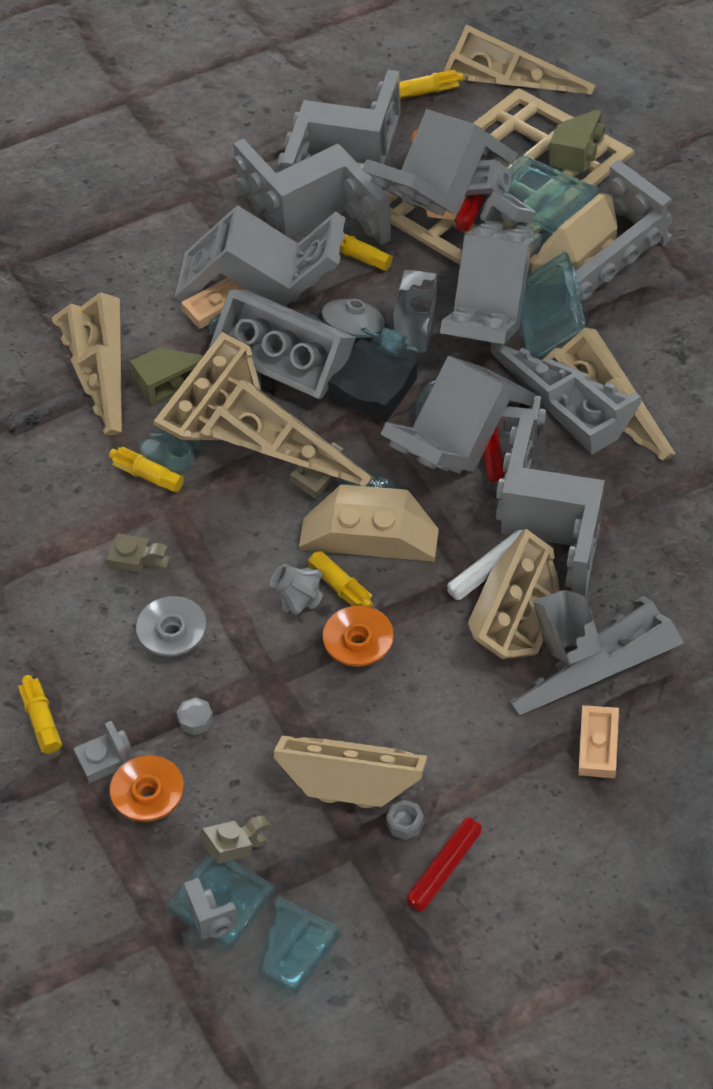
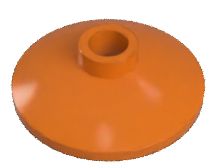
[323,606,394,667]
[110,755,184,822]

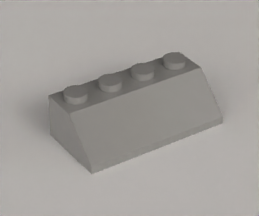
[208,289,356,399]

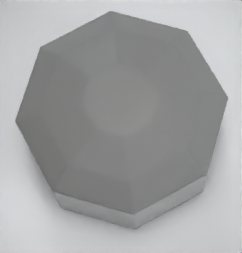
[176,697,214,736]
[386,800,424,840]

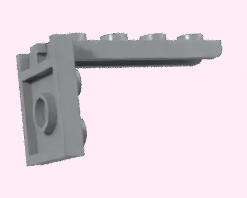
[565,160,672,308]

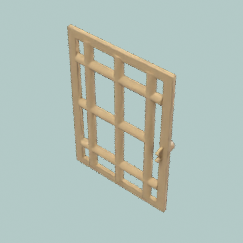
[385,88,634,265]

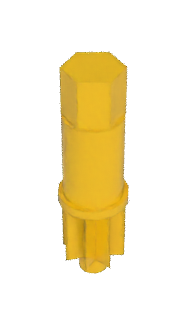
[400,69,464,100]
[339,234,393,271]
[109,446,184,493]
[308,551,373,607]
[18,675,62,754]

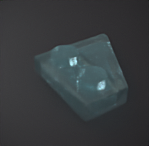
[262,896,341,994]

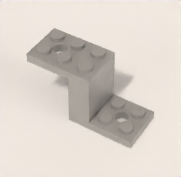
[278,70,401,171]
[362,109,518,216]
[232,138,391,246]
[174,205,345,306]
[440,220,542,344]
[381,356,537,474]
[496,414,605,599]

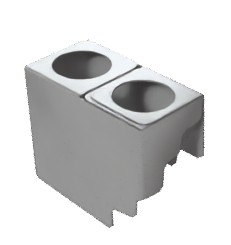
[393,270,437,353]
[533,590,603,664]

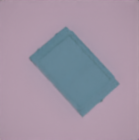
[485,155,600,233]
[521,251,585,358]

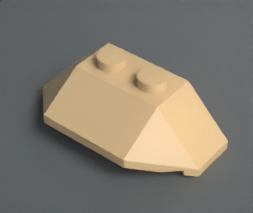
[527,193,617,286]
[154,332,261,440]
[299,485,439,562]
[468,529,560,659]
[274,736,427,808]

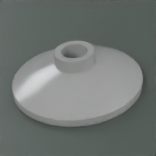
[322,299,385,338]
[136,596,207,657]

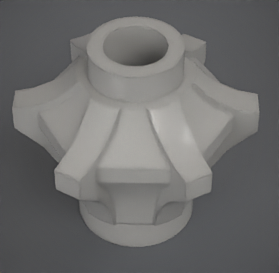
[270,564,323,615]

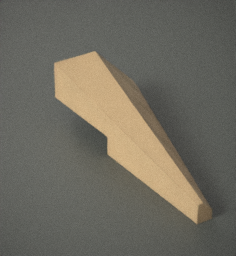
[443,25,596,94]
[52,292,122,435]
[542,327,676,461]
[201,379,374,487]

